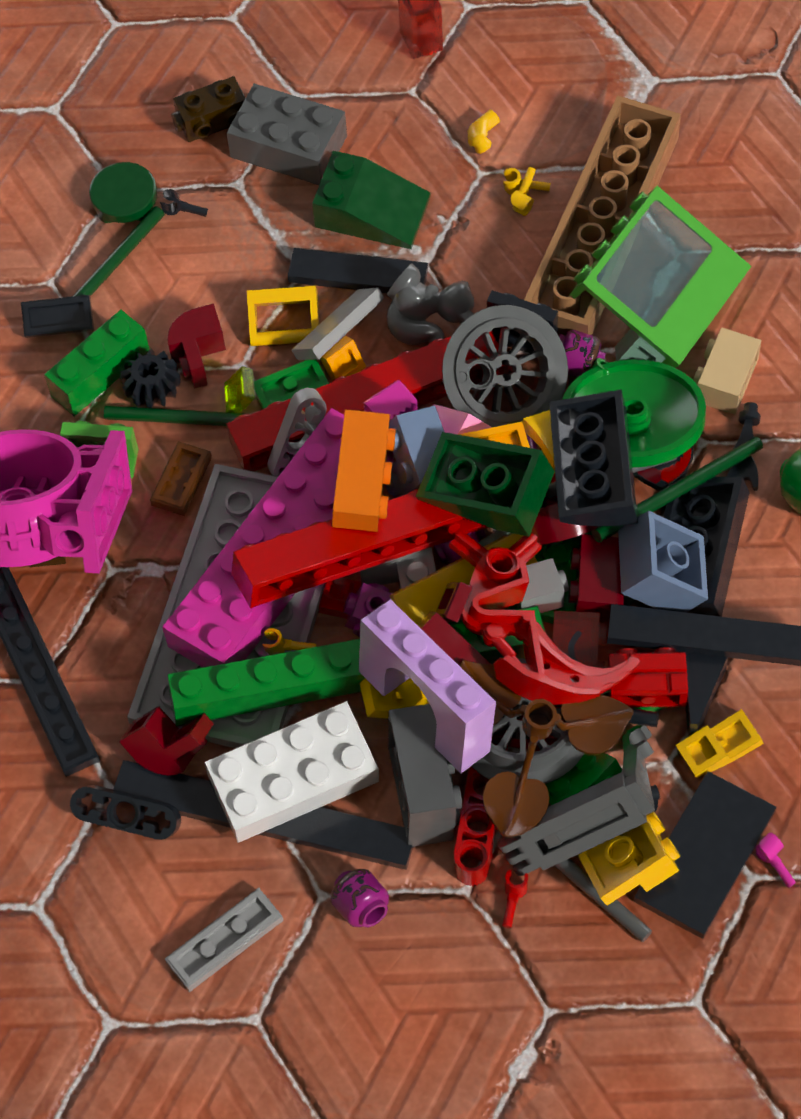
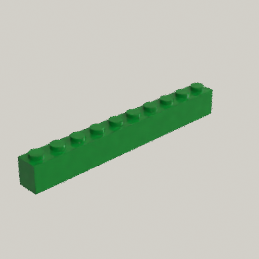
[167,606,545,726]

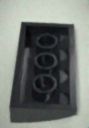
[549,390,638,526]
[664,476,750,617]

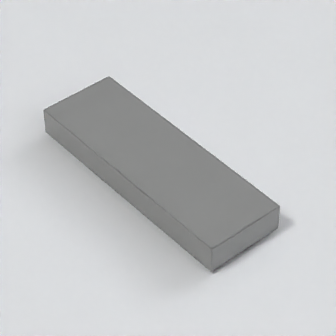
[292,288,384,360]
[165,888,284,992]

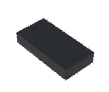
[21,295,94,338]

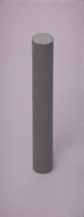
[554,858,652,942]

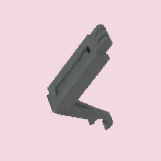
[498,725,655,876]

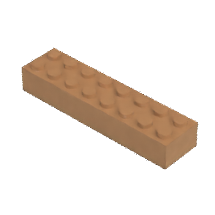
[524,95,681,336]

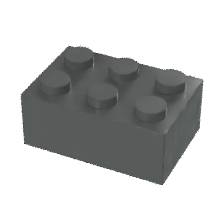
[227,83,347,185]
[388,704,462,847]

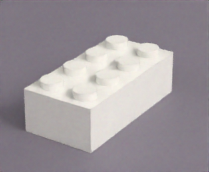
[205,701,379,843]

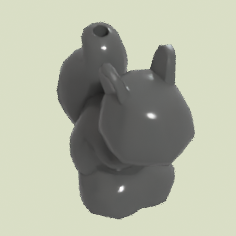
[387,263,475,345]

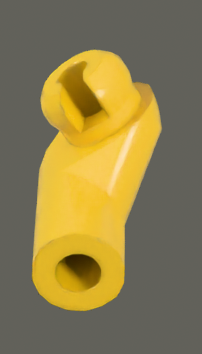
[468,109,500,154]

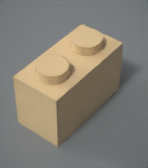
[693,327,762,415]

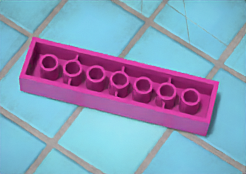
[162,408,393,668]

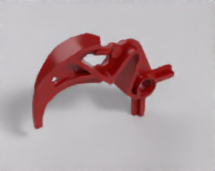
[449,531,641,705]

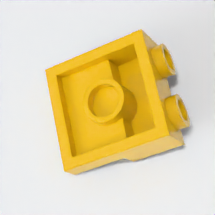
[578,812,680,906]

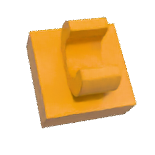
[320,336,366,381]

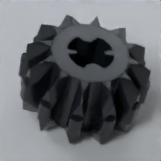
[120,348,181,408]

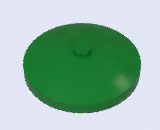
[562,359,706,468]

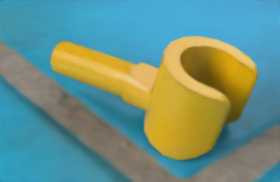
[511,167,536,216]
[503,168,551,195]
[262,628,316,655]

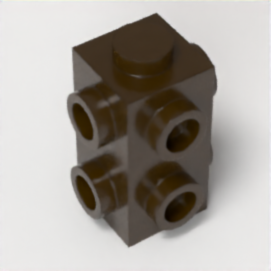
[171,76,245,142]

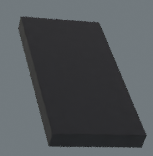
[634,771,777,939]

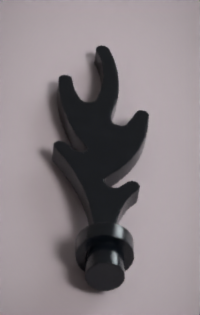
[726,402,761,491]

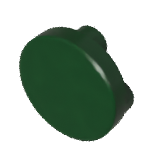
[89,162,157,223]

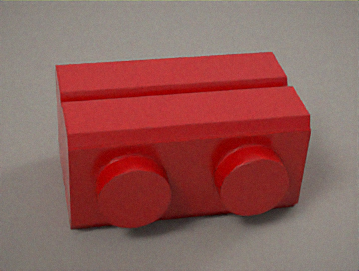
[608,647,688,708]

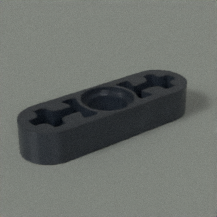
[70,785,181,840]

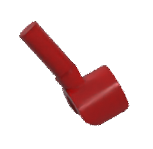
[502,869,528,928]

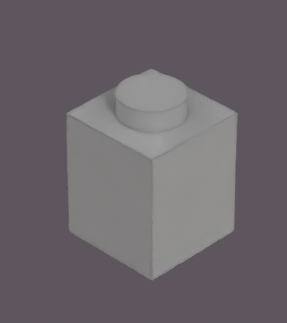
[516,558,569,613]

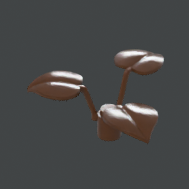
[460,660,634,838]

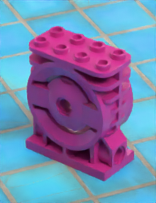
[0,430,132,573]

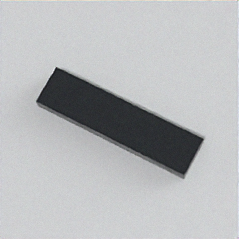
[288,248,428,294]

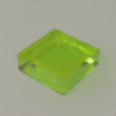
[224,366,255,413]

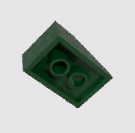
[312,151,431,249]
[416,432,555,537]

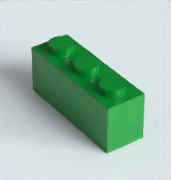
[44,309,149,417]

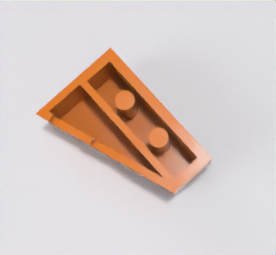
[332,409,396,532]

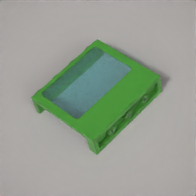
[569,186,752,368]

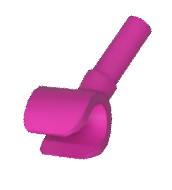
[756,833,796,888]

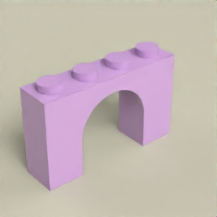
[359,599,496,773]

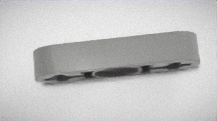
[267,388,327,477]

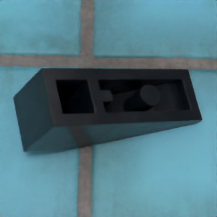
[685,653,728,737]

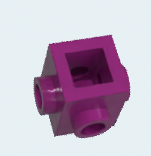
[343,583,392,637]

